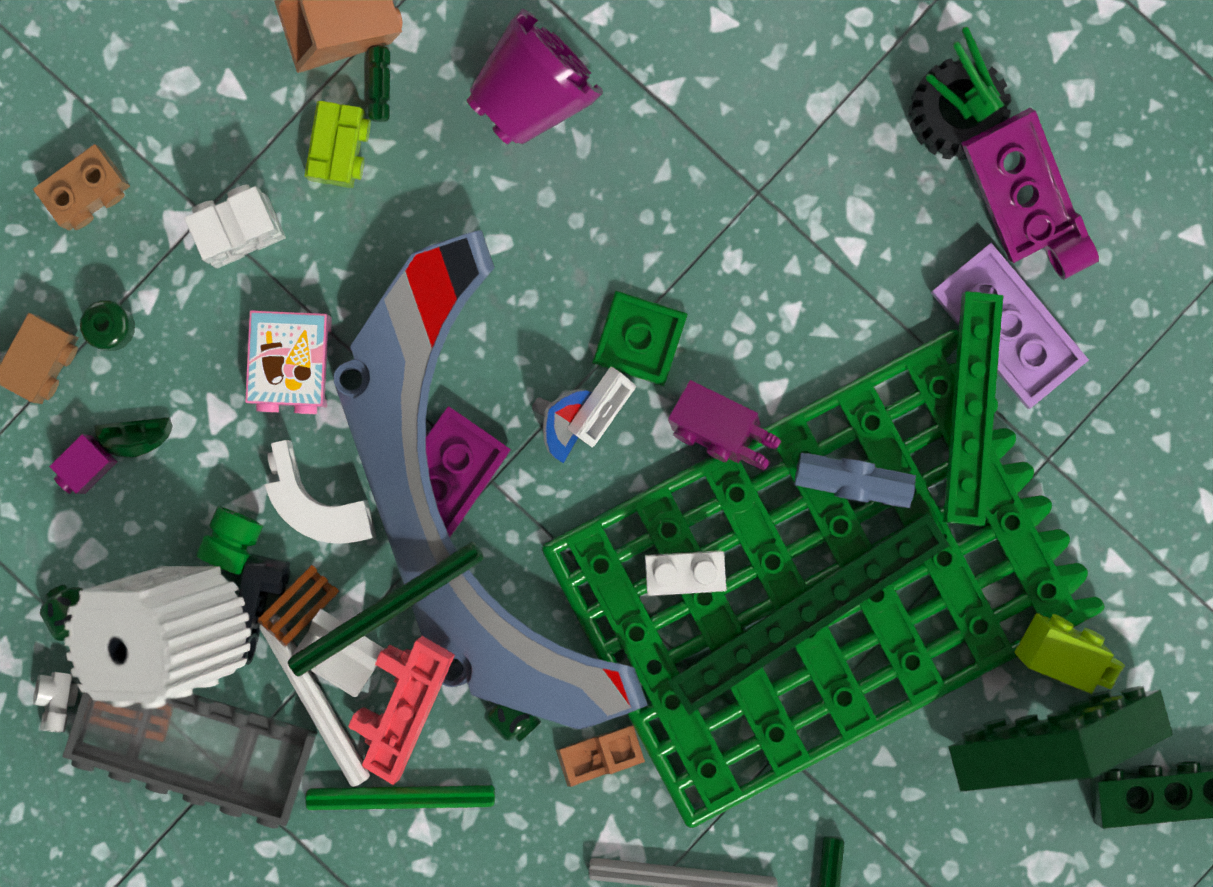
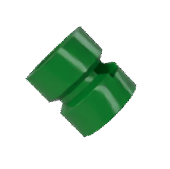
[196,506,263,575]

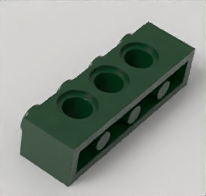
[1089,761,1213,829]

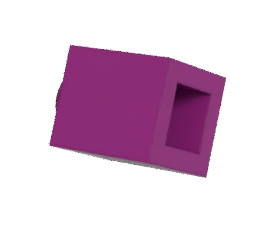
[49,434,118,494]

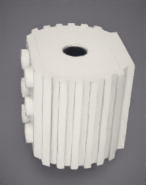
[65,566,251,709]

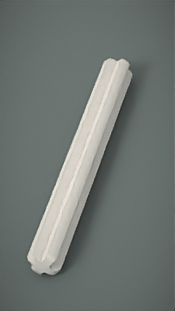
[259,615,370,787]

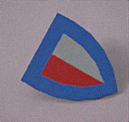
[532,389,592,463]

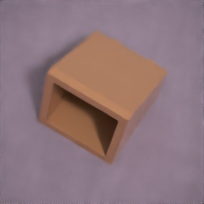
[274,0,403,73]

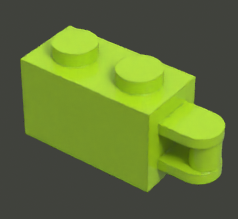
[1015,613,1125,694]

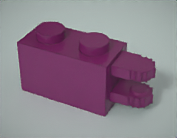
[668,380,781,470]

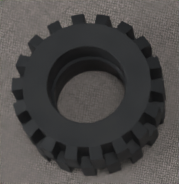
[908,58,1011,160]

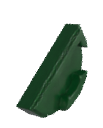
[94,417,173,457]

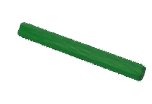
[305,785,495,810]

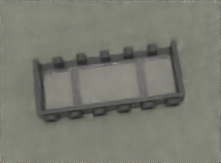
[62,692,318,828]

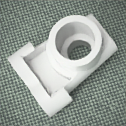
[33,672,78,733]

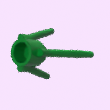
[926,27,1004,123]

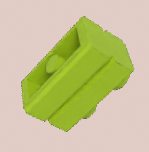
[304,101,371,188]

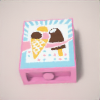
[245,311,332,414]

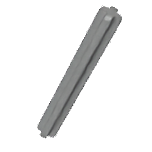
[588,858,778,887]

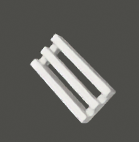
[567,367,636,448]

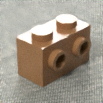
[33,144,130,231]
[0,313,79,404]

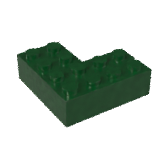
[948,686,1173,792]

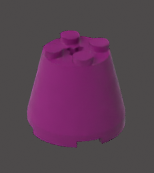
[466,9,603,144]

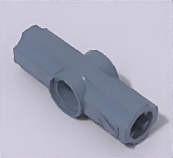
[794,453,916,508]

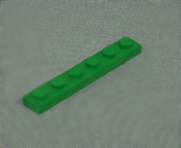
[943,291,1003,526]

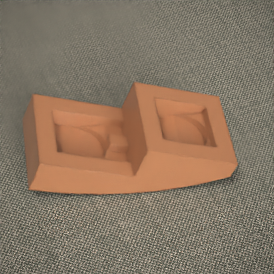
[556,725,645,787]

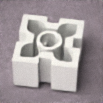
[184,185,286,269]

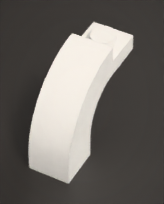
[265,440,376,544]

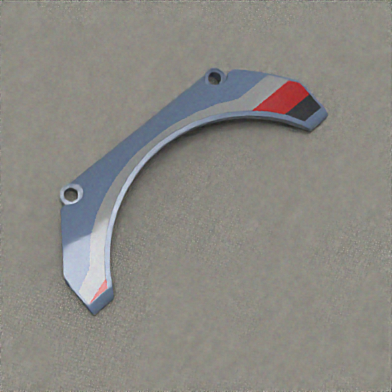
[333,230,647,729]

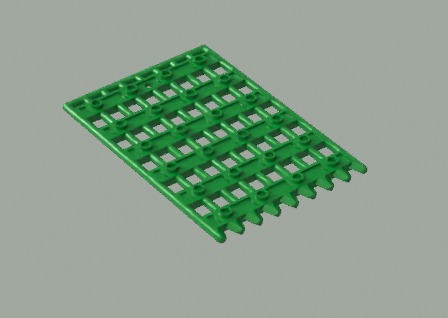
[542,329,1105,828]

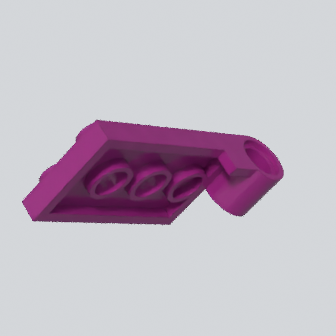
[961,108,1099,280]

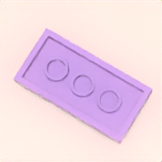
[930,243,1089,409]

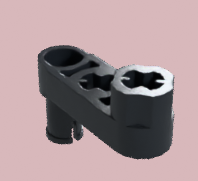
[238,554,291,665]

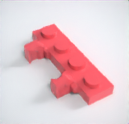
[348,636,455,785]

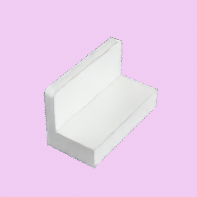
[293,609,385,697]

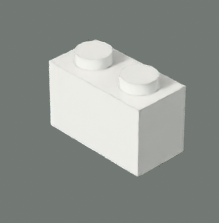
[645,550,726,596]

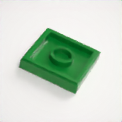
[592,291,688,386]

